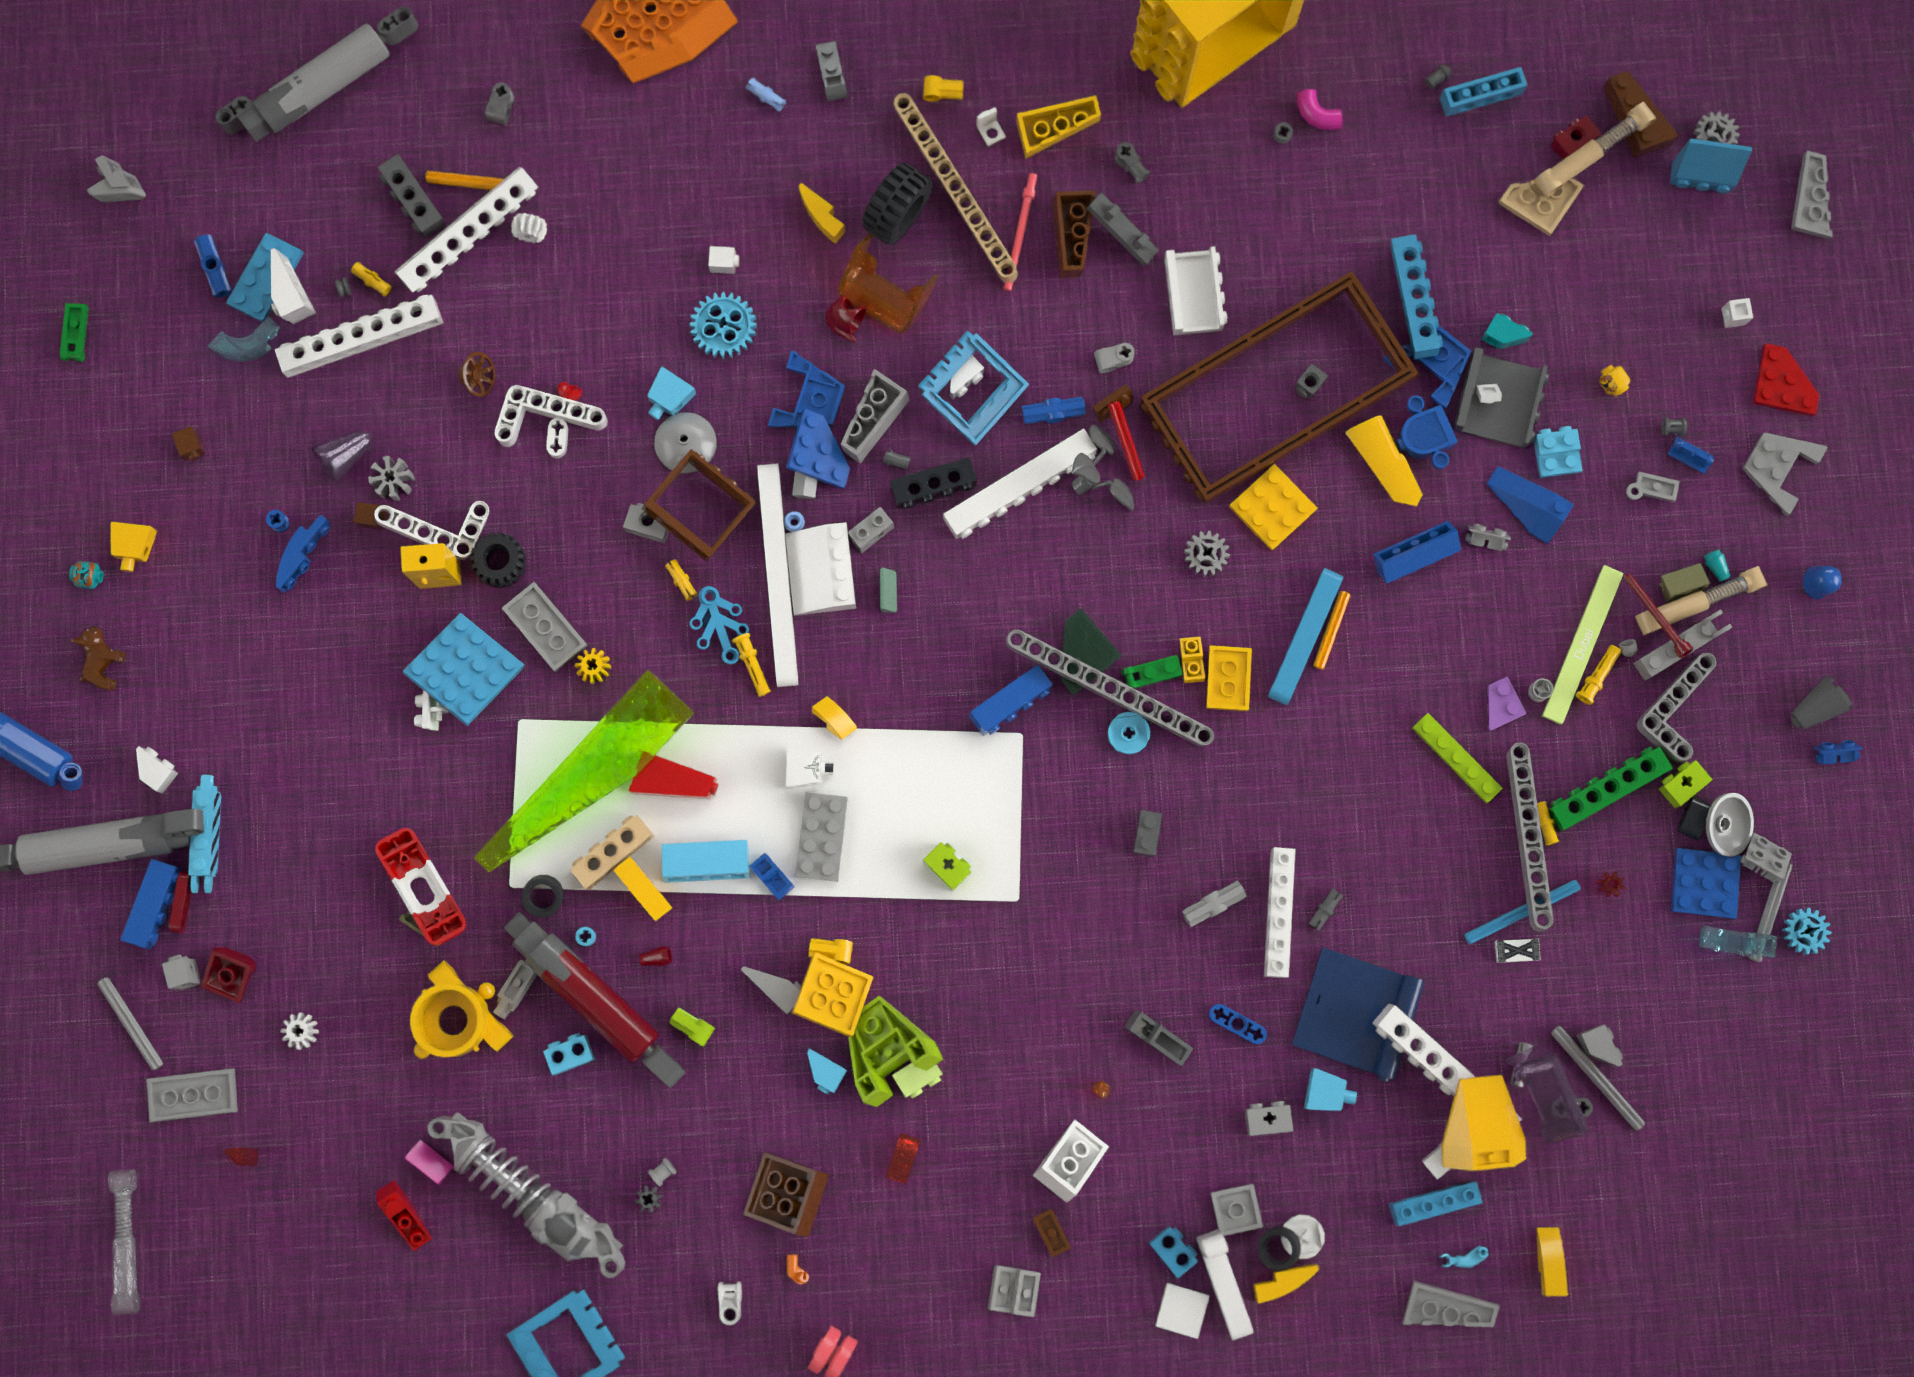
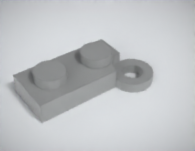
[1626,472,1680,503]

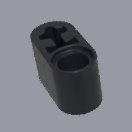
[1676,796,1712,841]

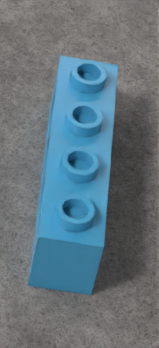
[1439,67,1527,117]
[1388,1181,1483,1226]

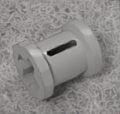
[648,1158,677,1186]

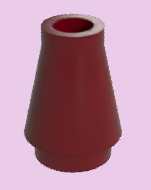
[639,945,672,966]

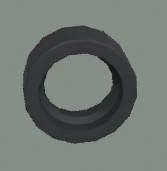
[521,875,564,917]
[1258,1226,1301,1271]

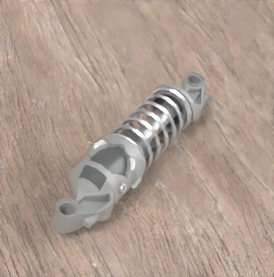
[428,1112,625,1278]

